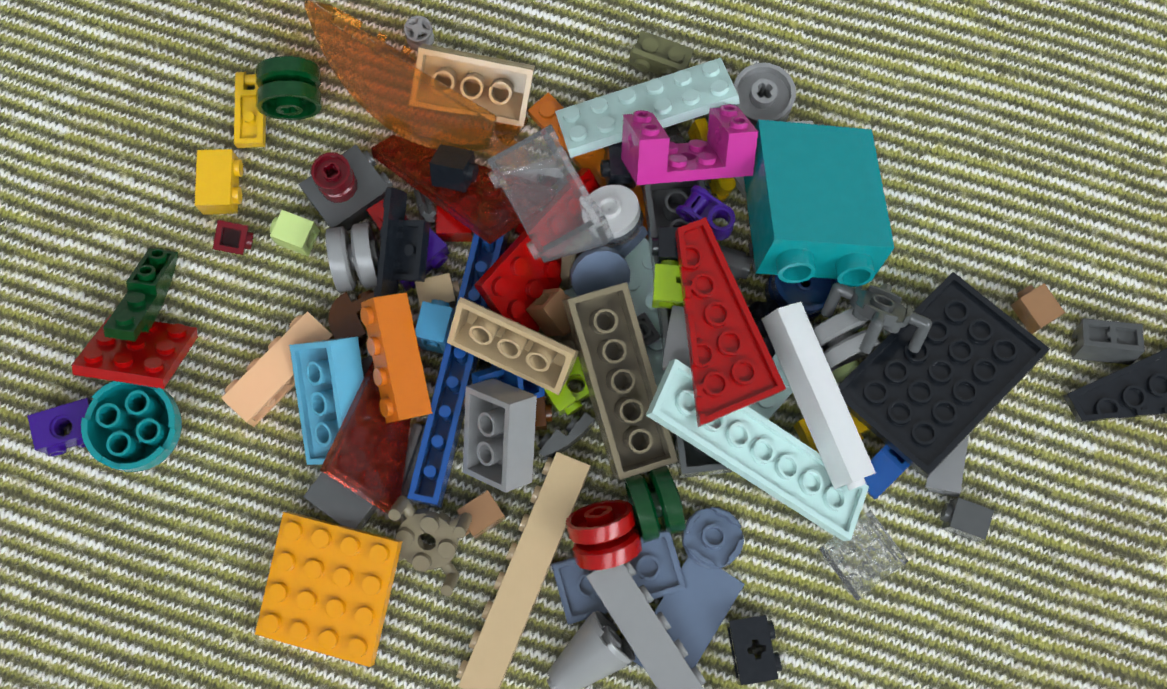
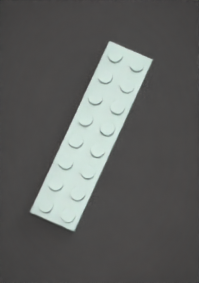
[646,359,869,542]

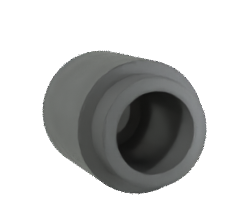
[719,245,753,280]

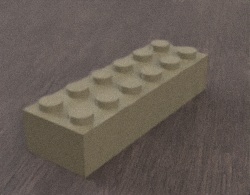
[562,282,678,480]

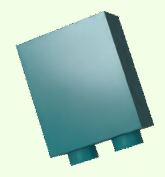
[744,119,895,287]

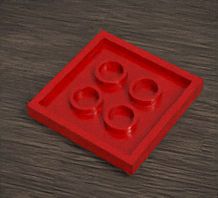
[71,315,198,389]

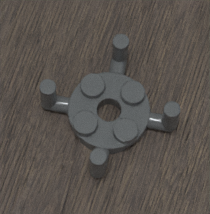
[821,282,932,354]

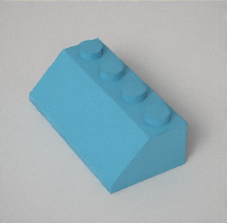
[289,336,375,465]

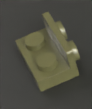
[629,30,694,77]

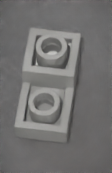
[662,306,691,371]

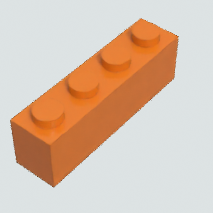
[360,292,432,424]

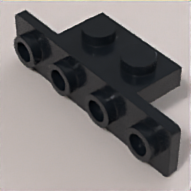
[374,187,430,297]

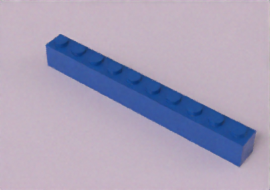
[407,208,511,508]

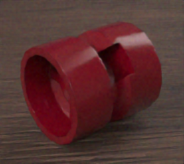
[311,152,357,203]

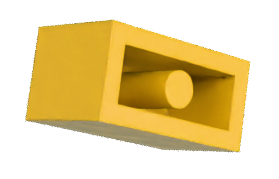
[195,149,243,215]

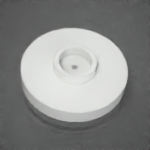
[581,185,644,247]

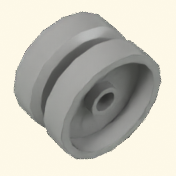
[734,63,796,127]
[325,221,379,293]
[813,308,881,371]

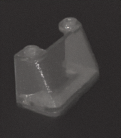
[487,125,615,263]

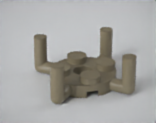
[388,495,472,596]

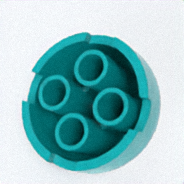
[81,381,182,472]

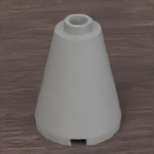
[547,611,636,689]

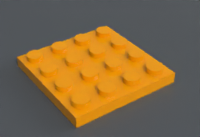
[255,511,403,667]

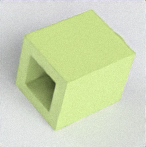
[270,210,320,256]

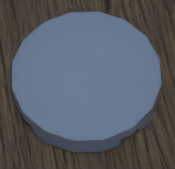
[570,246,630,296]
[682,507,744,569]

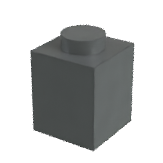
[940,497,994,542]

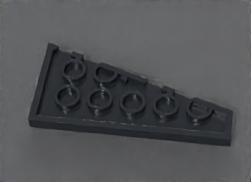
[1063,349,1167,423]

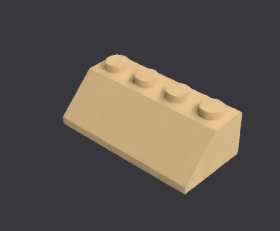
[410,44,535,127]
[447,297,579,395]

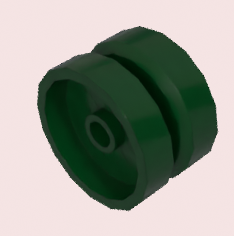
[256,56,322,120]
[624,466,686,543]

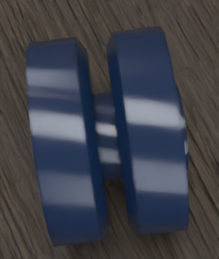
[765,274,838,321]

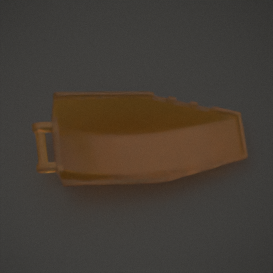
[304,0,529,163]

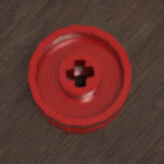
[566,500,642,570]

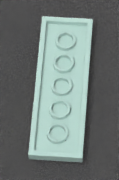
[555,58,740,158]

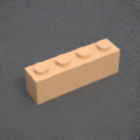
[221,311,335,427]

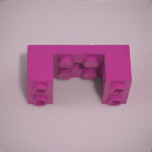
[621,104,758,185]

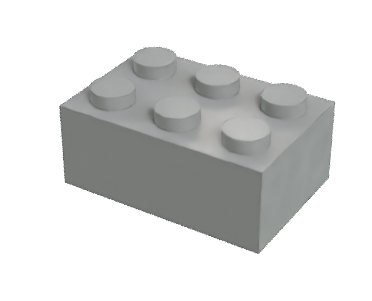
[463,378,537,493]

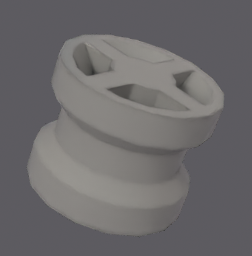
[404,16,434,51]

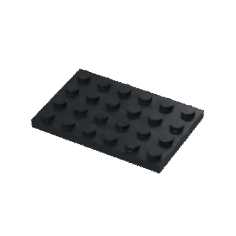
[838,272,1050,479]

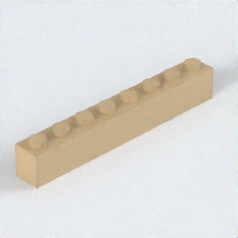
[456,452,591,689]

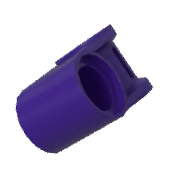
[676,185,735,240]

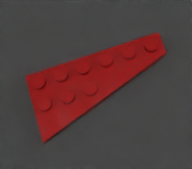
[474,168,600,332]
[675,217,786,427]

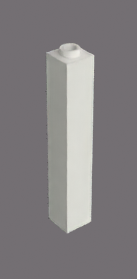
[762,302,876,490]

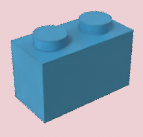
[415,299,454,354]

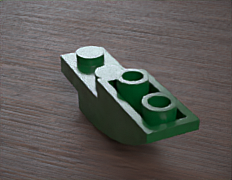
[103,248,178,341]

